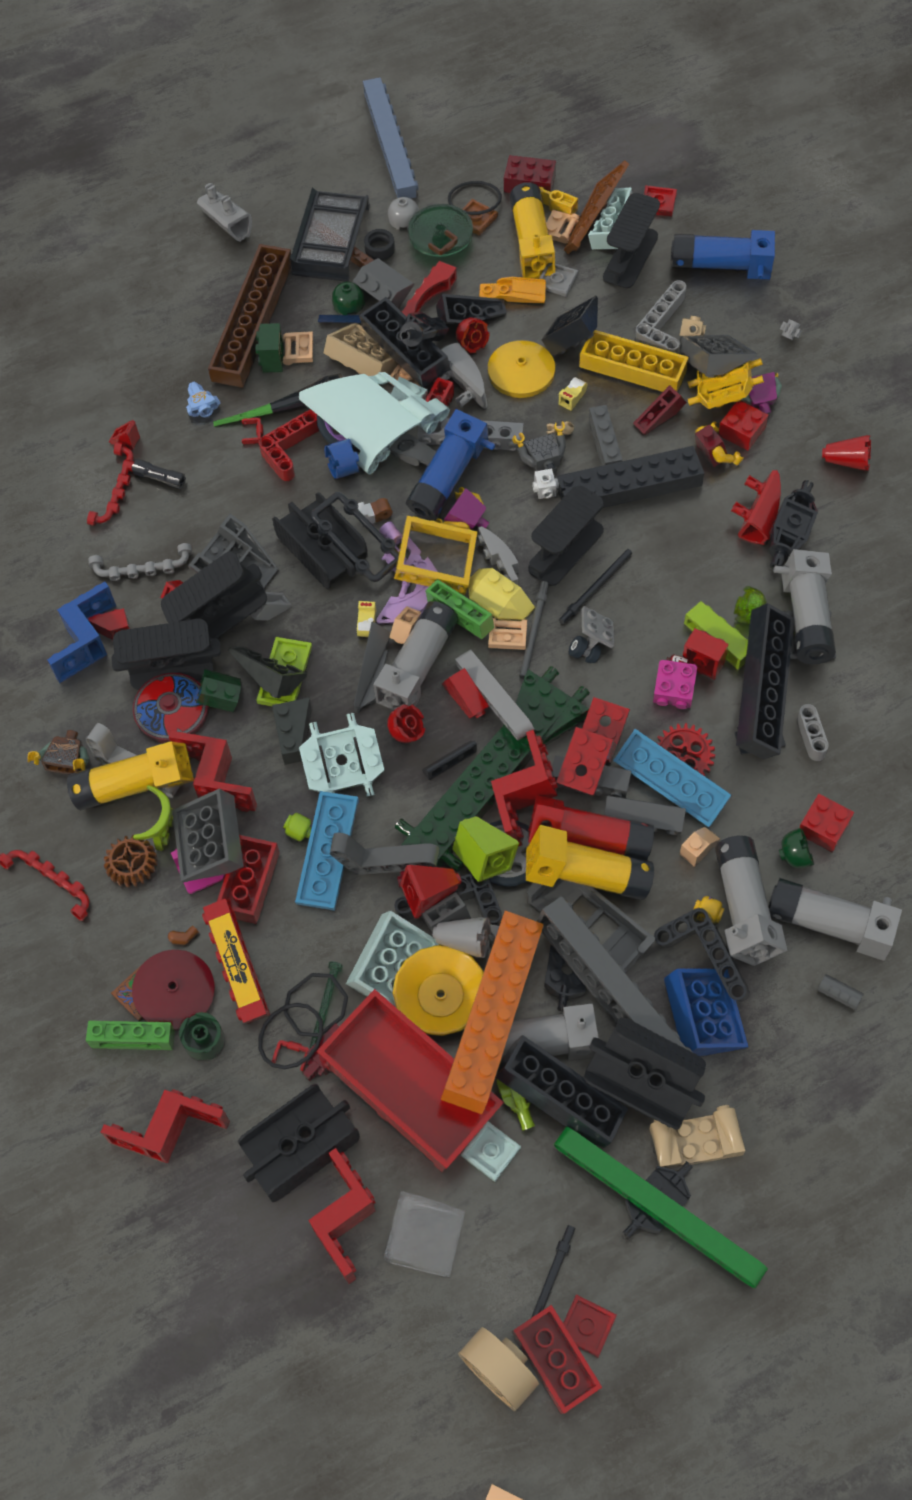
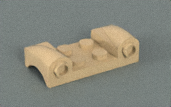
[649,1105,745,1169]

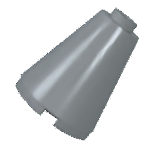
[432,917,491,958]

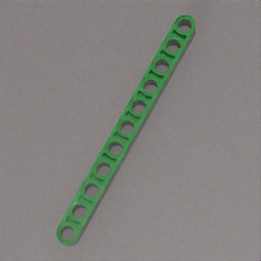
[553,1127,768,1289]

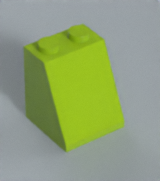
[453,816,519,882]

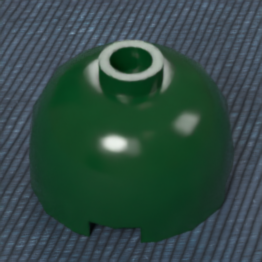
[332,282,365,315]
[779,828,814,869]

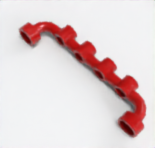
[87,441,134,526]
[0,850,90,921]

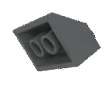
[353,258,414,309]

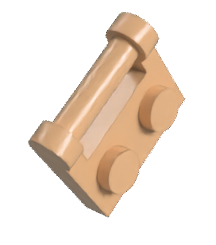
[546,210,580,244]
[283,332,313,365]
[488,618,527,650]

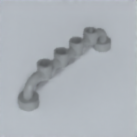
[88,543,192,581]

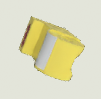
[559,377,588,411]
[357,601,377,637]

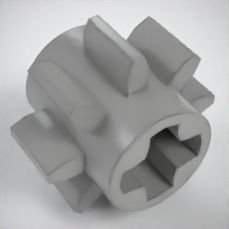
[780,319,802,340]

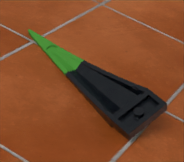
[213,373,343,426]

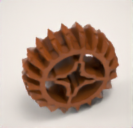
[104,835,158,888]

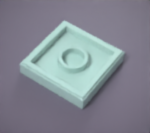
[461,1122,521,1182]

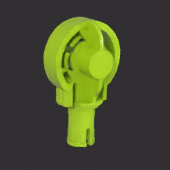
[497,1079,535,1131]

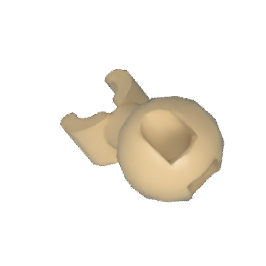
[547,421,574,435]

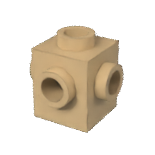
[680,316,706,336]

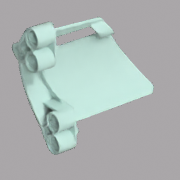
[299,372,450,474]

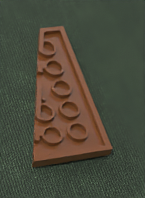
[564,160,629,254]

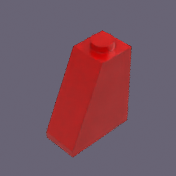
[442,668,489,719]

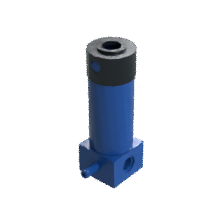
[671,230,775,280]
[406,409,496,521]

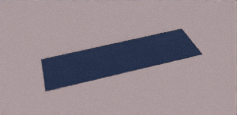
[318,315,361,323]

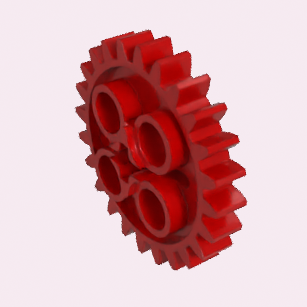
[656,723,715,776]

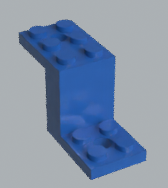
[47,582,116,683]

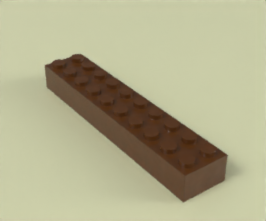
[208,244,291,388]

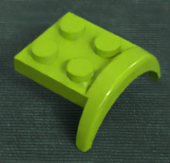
[133,785,174,851]

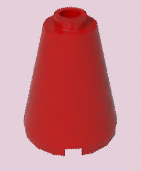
[822,435,871,471]

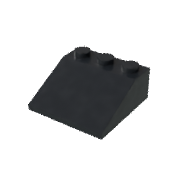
[541,296,598,356]

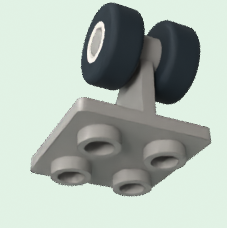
[568,606,614,663]

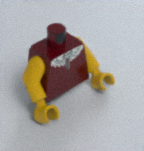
[695,421,744,467]

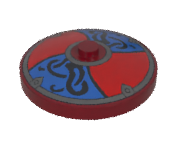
[133,673,209,743]

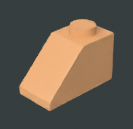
[389,606,421,644]
[679,827,720,867]

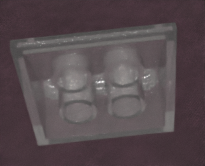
[384,1191,465,1278]

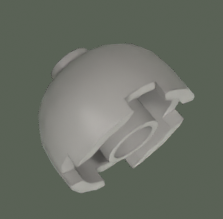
[388,197,420,229]

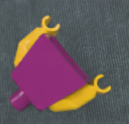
[436,487,490,530]

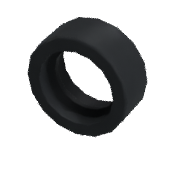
[364,229,395,260]

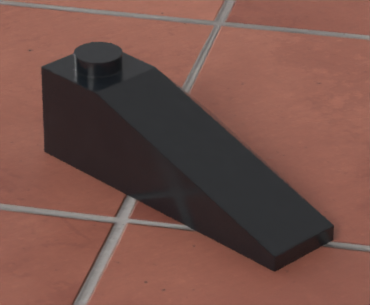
[436,294,507,325]

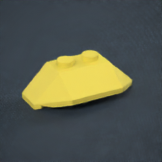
[468,568,535,621]

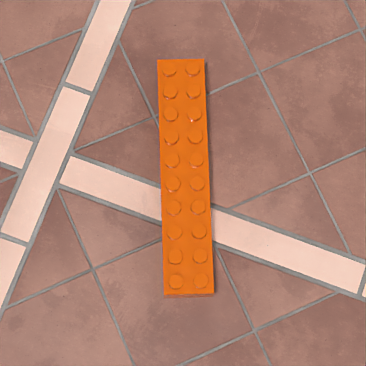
[441,911,544,1114]

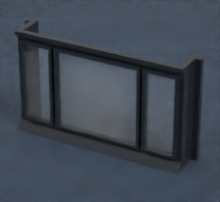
[290,187,370,282]

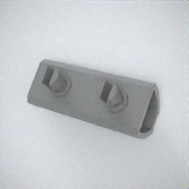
[197,183,252,242]
[434,343,488,409]

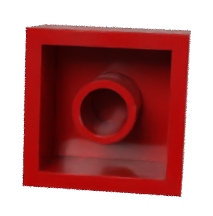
[718,400,769,451]
[682,628,729,680]
[799,794,854,853]

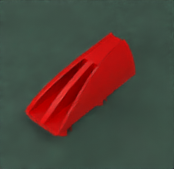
[731,470,781,545]

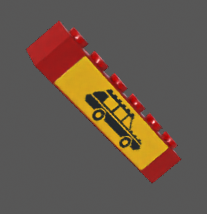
[202,898,270,1024]

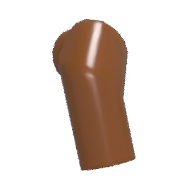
[168,925,199,945]

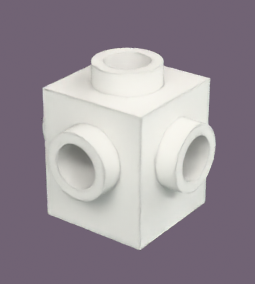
[532,469,559,499]

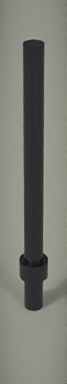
[559,549,632,624]
[519,1225,576,1356]

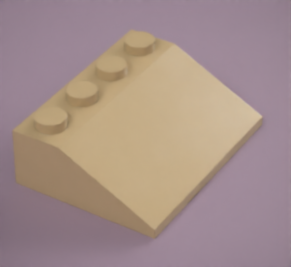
[324,323,398,376]

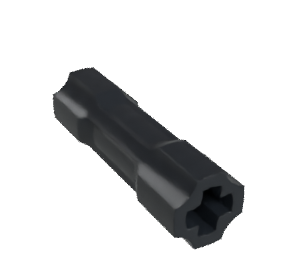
[132,459,186,489]

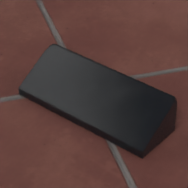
[422,741,477,780]

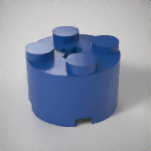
[324,438,359,479]

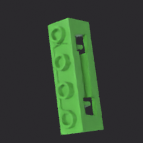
[425,579,494,639]
[86,1021,175,1050]

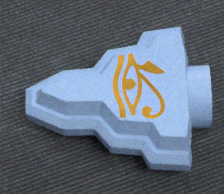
[186,381,221,418]

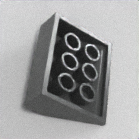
[680,335,757,378]
[172,789,244,882]

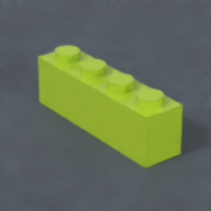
[684,601,748,670]

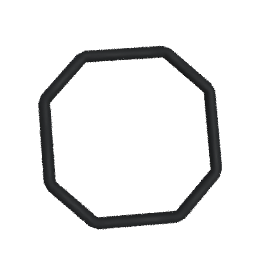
[283,973,348,1037]

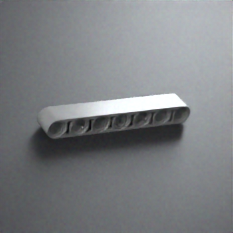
[454,650,534,741]

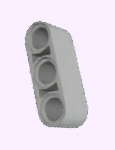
[797,704,829,761]

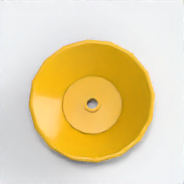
[393,945,484,1036]

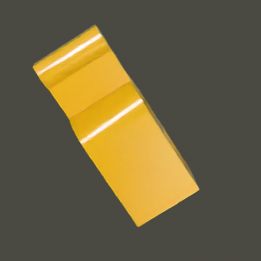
[539,187,578,214]

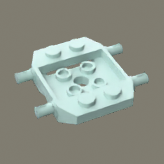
[299,713,384,797]

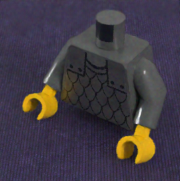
[512,421,566,474]

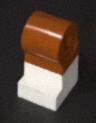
[358,498,393,526]

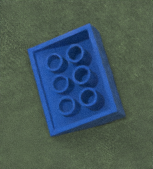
[664,969,748,1056]

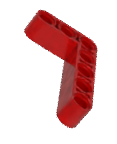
[259,409,320,481]

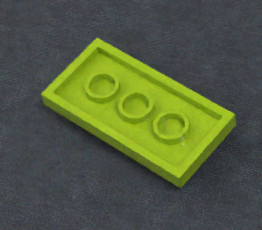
[257,637,312,706]

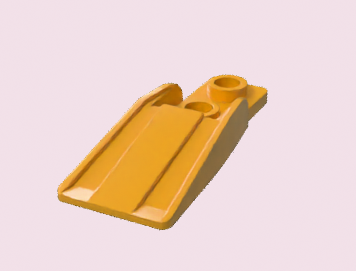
[479,277,546,303]

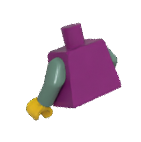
[727,372,782,415]

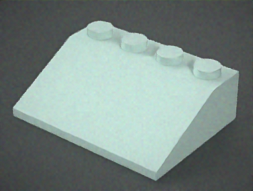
[346,911,439,1007]

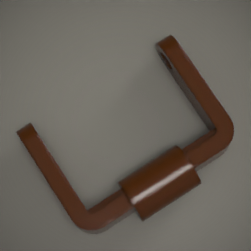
[428,230,458,255]

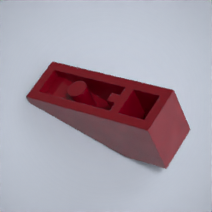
[633,385,687,435]

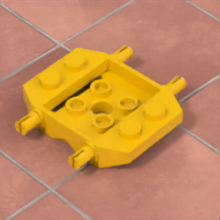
[688,358,764,409]

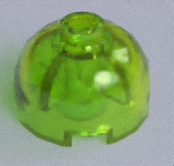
[734,586,767,624]

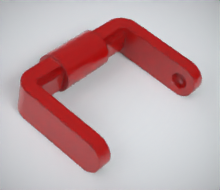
[242,418,263,444]
[272,1040,309,1072]

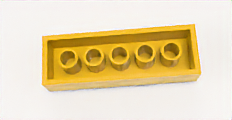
[579,330,689,392]

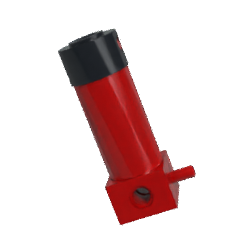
[528,795,654,860]

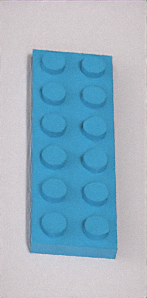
[613,729,732,827]
[295,791,359,911]

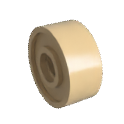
[458,1327,539,1412]

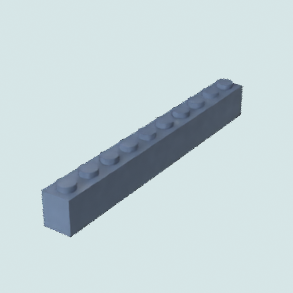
[363,77,418,198]

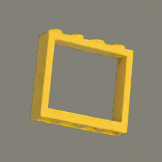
[394,516,477,595]

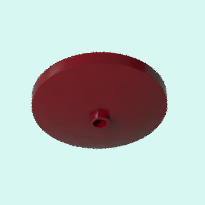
[132,950,215,1031]

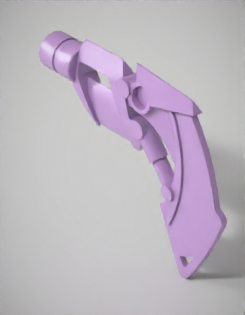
[376,522,438,624]

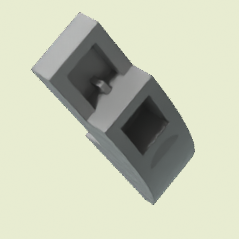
[477,526,518,585]

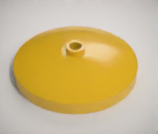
[488,340,555,398]

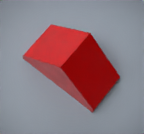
[109,420,140,450]

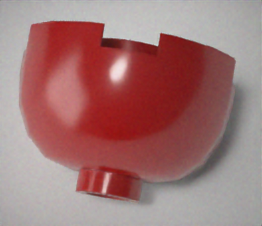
[456,317,490,353]
[387,704,425,743]

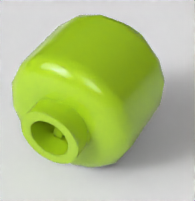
[283,813,312,842]

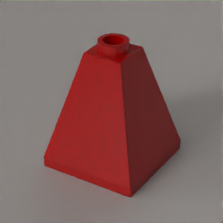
[400,865,461,919]

